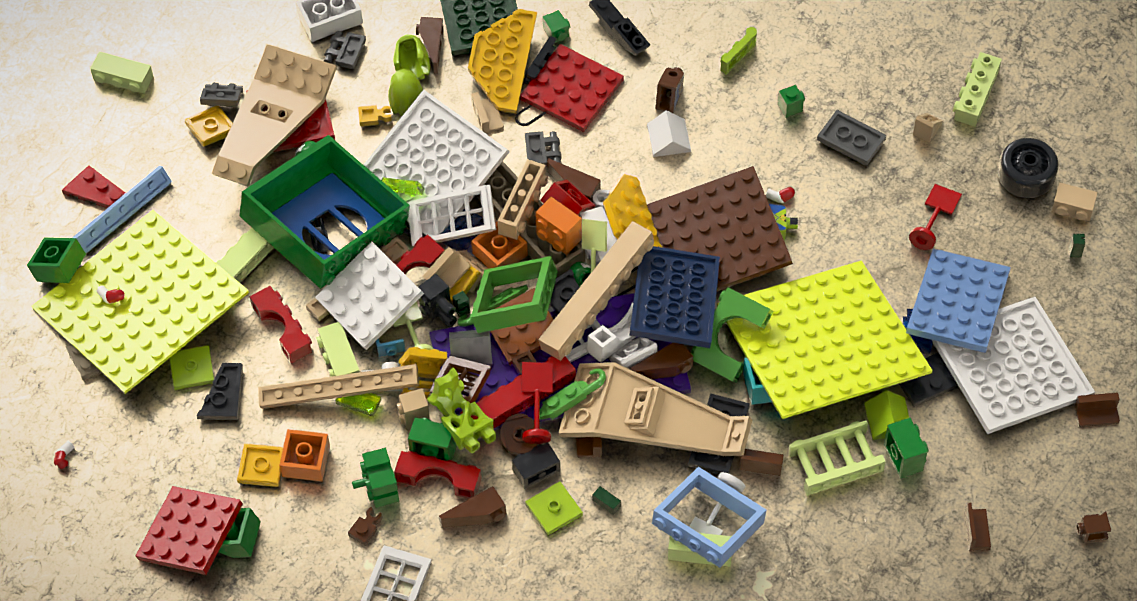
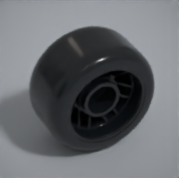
[998,138,1059,198]

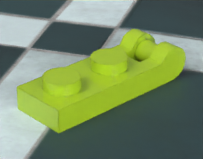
[720,27,757,74]

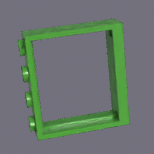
[470,256,558,333]

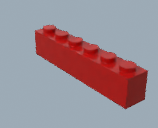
[460,356,576,429]

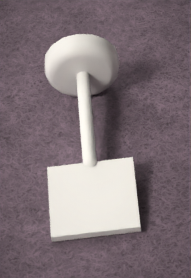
[689,472,746,535]

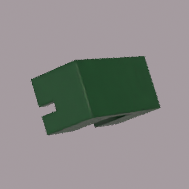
[1069,234,1086,258]
[453,291,470,317]
[592,486,621,515]

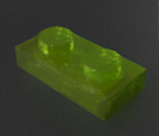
[382,177,425,197]
[335,393,382,417]

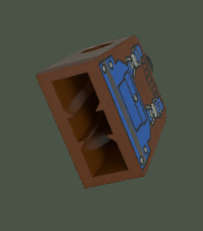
[655,67,684,113]

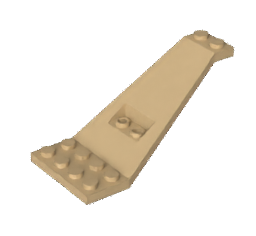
[211,44,337,187]
[558,362,753,456]

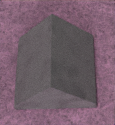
[449,330,492,366]

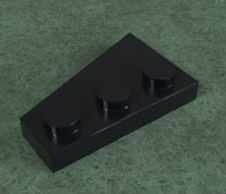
[549,269,590,326]
[196,363,243,420]

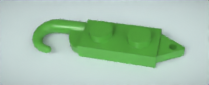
[457,284,528,327]
[540,368,606,420]

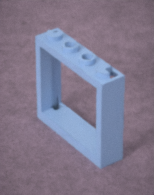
[652,467,767,568]

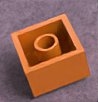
[536,197,582,255]
[471,221,528,269]
[279,429,330,482]

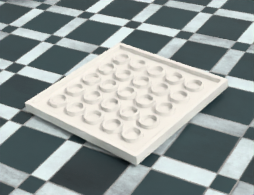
[363,90,510,236]
[931,297,1095,434]

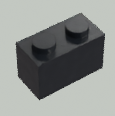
[512,442,561,489]

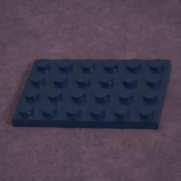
[629,246,720,348]

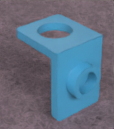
[376,339,405,357]

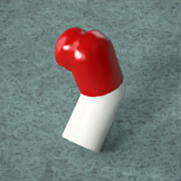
[766,187,795,203]
[96,285,125,304]
[53,440,75,470]

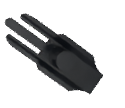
[310,218,329,254]

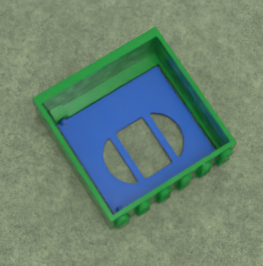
[239,135,410,289]

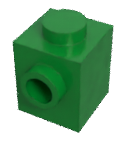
[542,10,571,42]
[777,84,805,118]

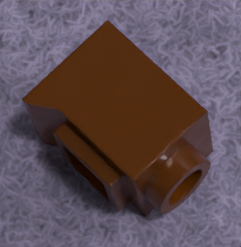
[1076,511,1111,543]

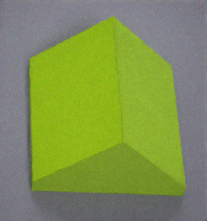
[864,390,910,440]

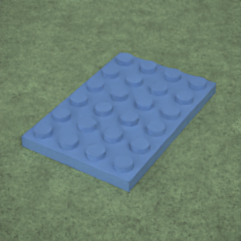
[906,249,1011,353]

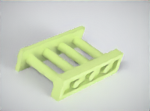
[788,420,886,496]

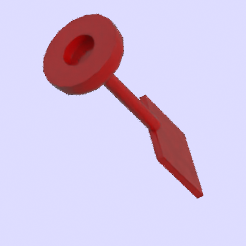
[909,184,962,250]
[522,362,553,444]

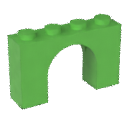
[691,287,774,383]

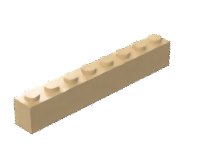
[538,221,654,361]

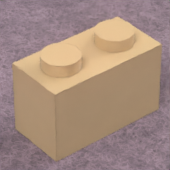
[1051,182,1098,221]
[396,388,430,430]

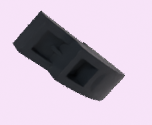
[588,0,651,56]

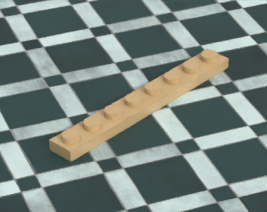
[258,364,419,409]

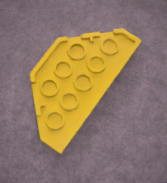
[468,9,537,114]
[603,174,662,247]

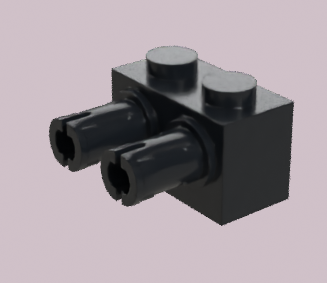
[418,274,457,328]

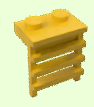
[399,347,447,399]

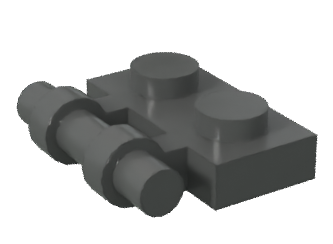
[324,31,366,69]
[200,82,243,107]
[524,131,562,167]

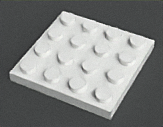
[315,242,424,350]

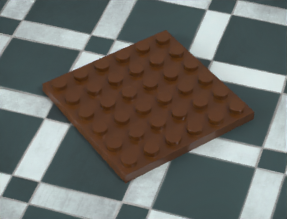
[647,166,793,292]

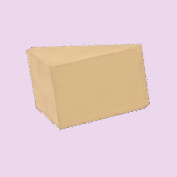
[913,113,943,143]

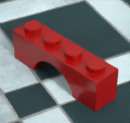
[396,234,445,274]
[249,286,312,364]
[394,451,482,499]

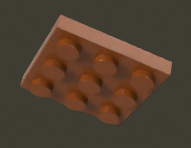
[490,288,554,366]

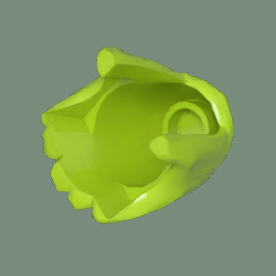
[393,34,430,80]
[388,69,423,116]

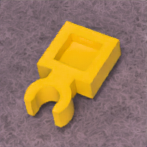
[358,105,392,127]

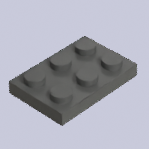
[817,110,887,166]

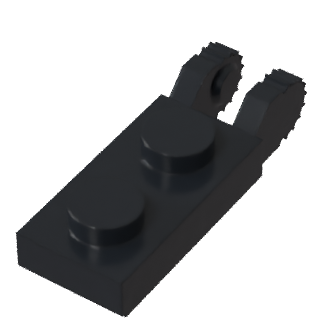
[523,36,556,84]

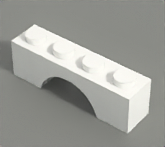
[587,303,635,362]

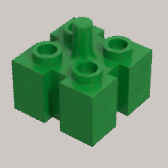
[352,447,400,508]

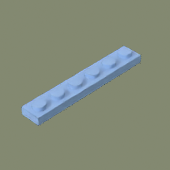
[72,165,173,253]

